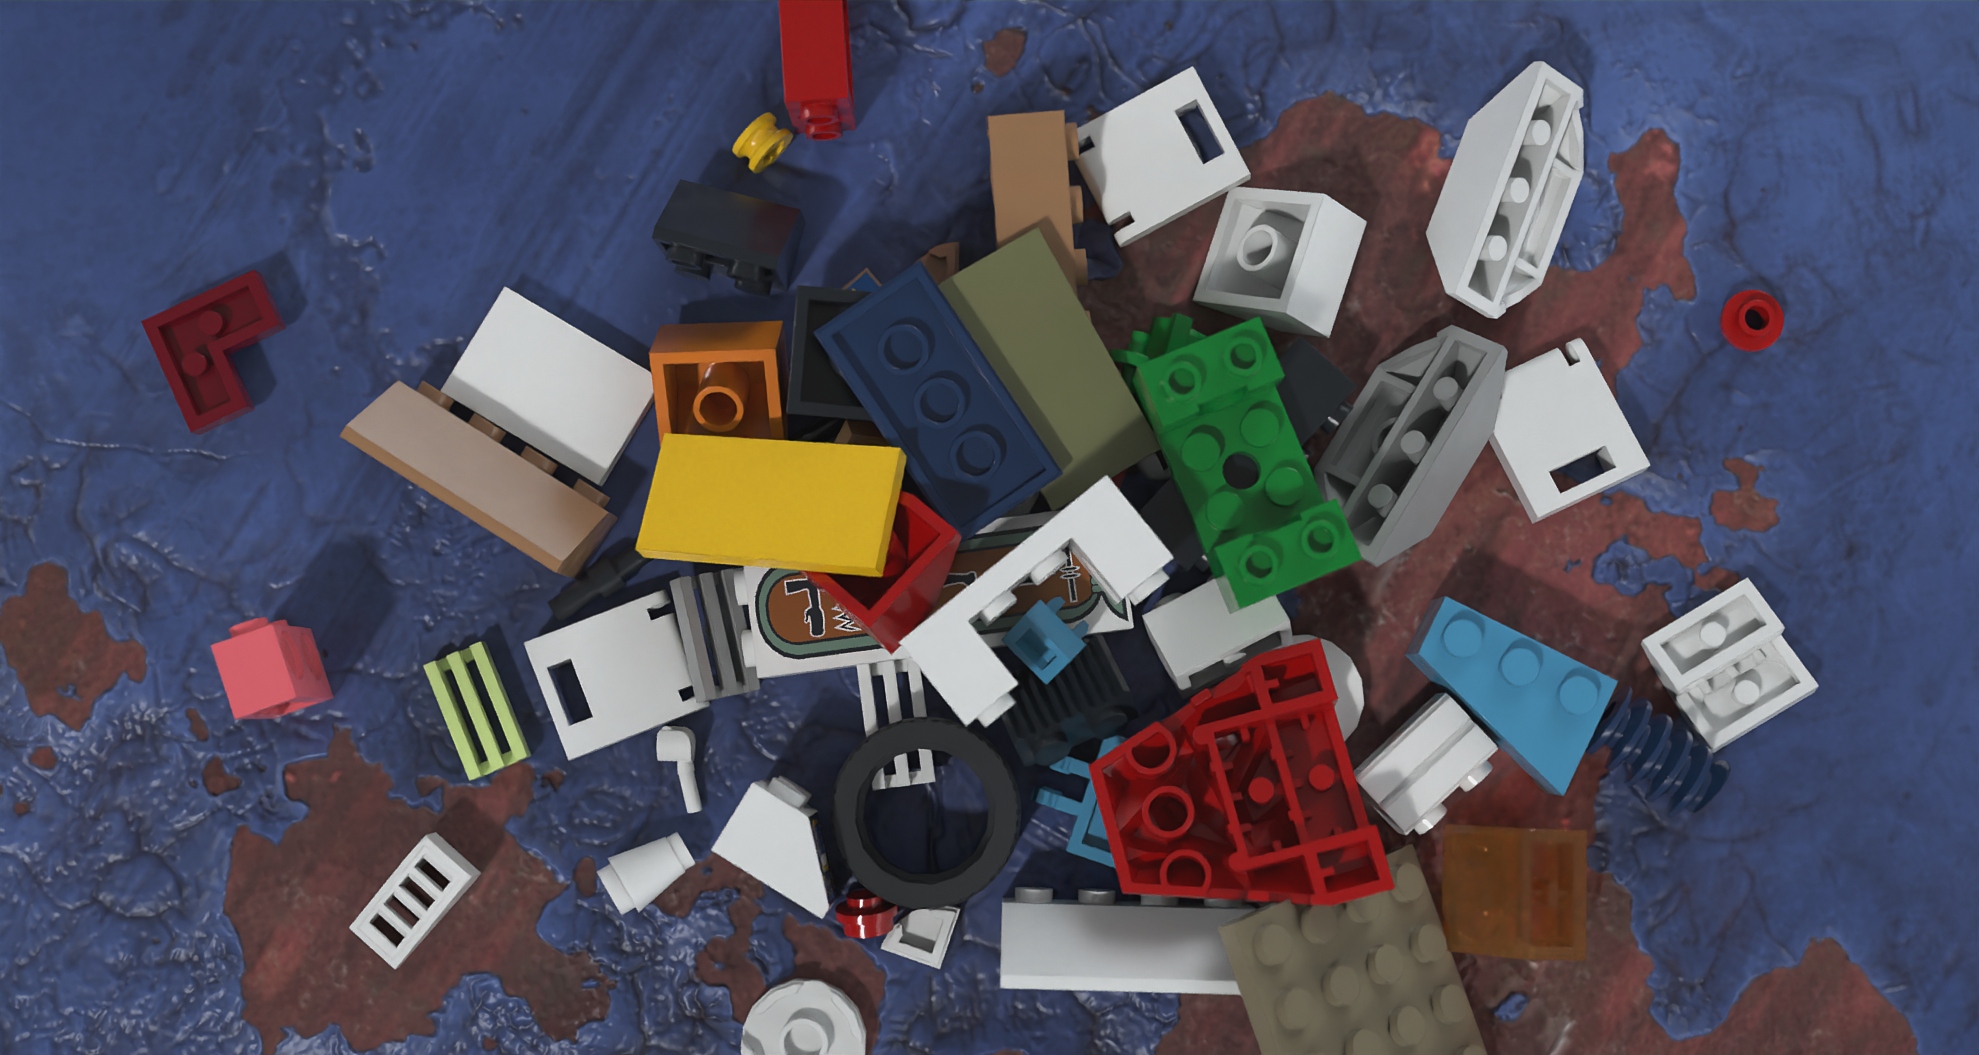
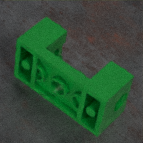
[1132,316,1362,614]

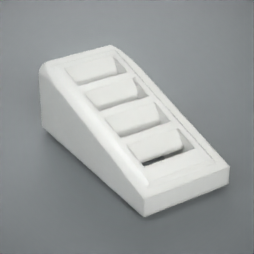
[349,832,482,969]

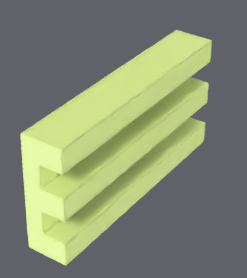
[423,641,532,781]

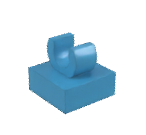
[1001,597,1089,685]

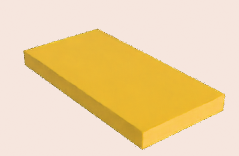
[635,433,907,577]

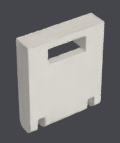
[1075,66,1251,247]
[1489,338,1650,524]
[524,590,711,761]

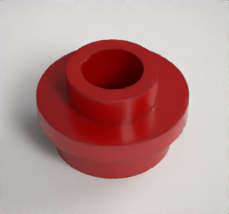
[1719,290,1784,352]
[835,888,899,938]

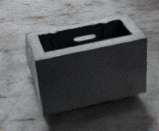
[652,179,806,297]

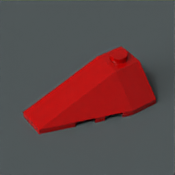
[741,435,962,655]

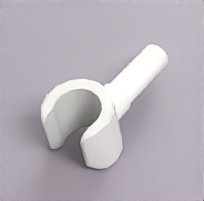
[656,726,702,813]

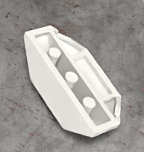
[1426,61,1584,319]

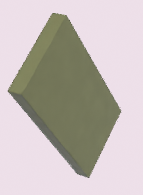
[937,227,1160,511]

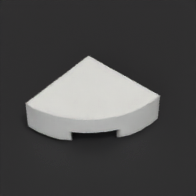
[880,905,961,969]

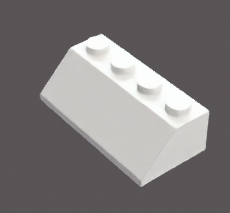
[1000,887,1257,995]

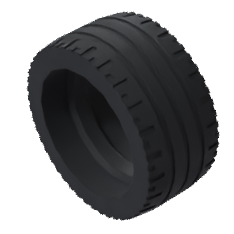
[830,717,1021,909]

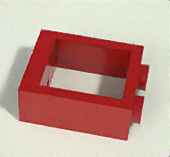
[778,0,856,141]

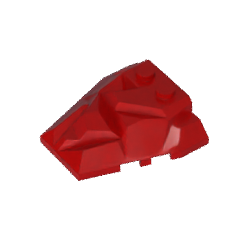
[1088,638,1395,907]

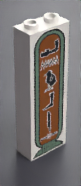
[734,510,1134,679]

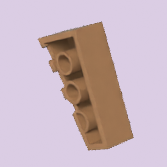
[986,110,1091,321]

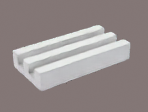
[857,658,936,790]

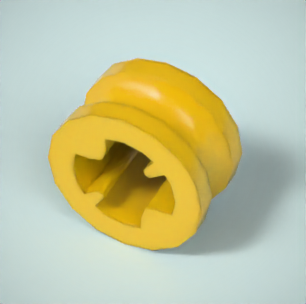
[732,112,793,174]

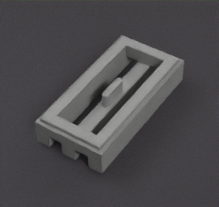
[669,568,761,703]

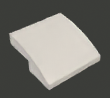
[1641,577,1819,753]

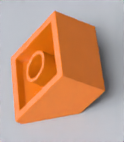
[649,321,789,448]

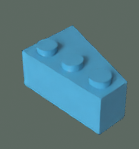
[1405,596,1618,796]

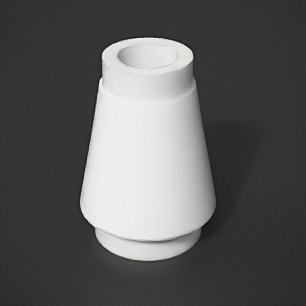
[597,832,695,915]

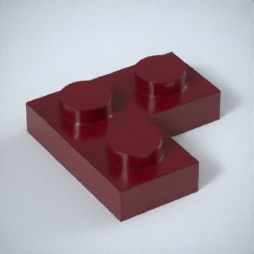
[141,269,287,435]

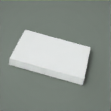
[441,287,655,487]

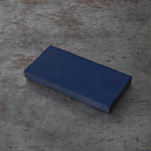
[813,260,1064,545]

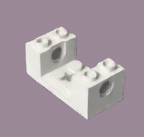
[899,475,1174,727]

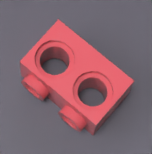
[211,617,334,719]

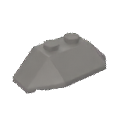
[1314,325,1508,567]

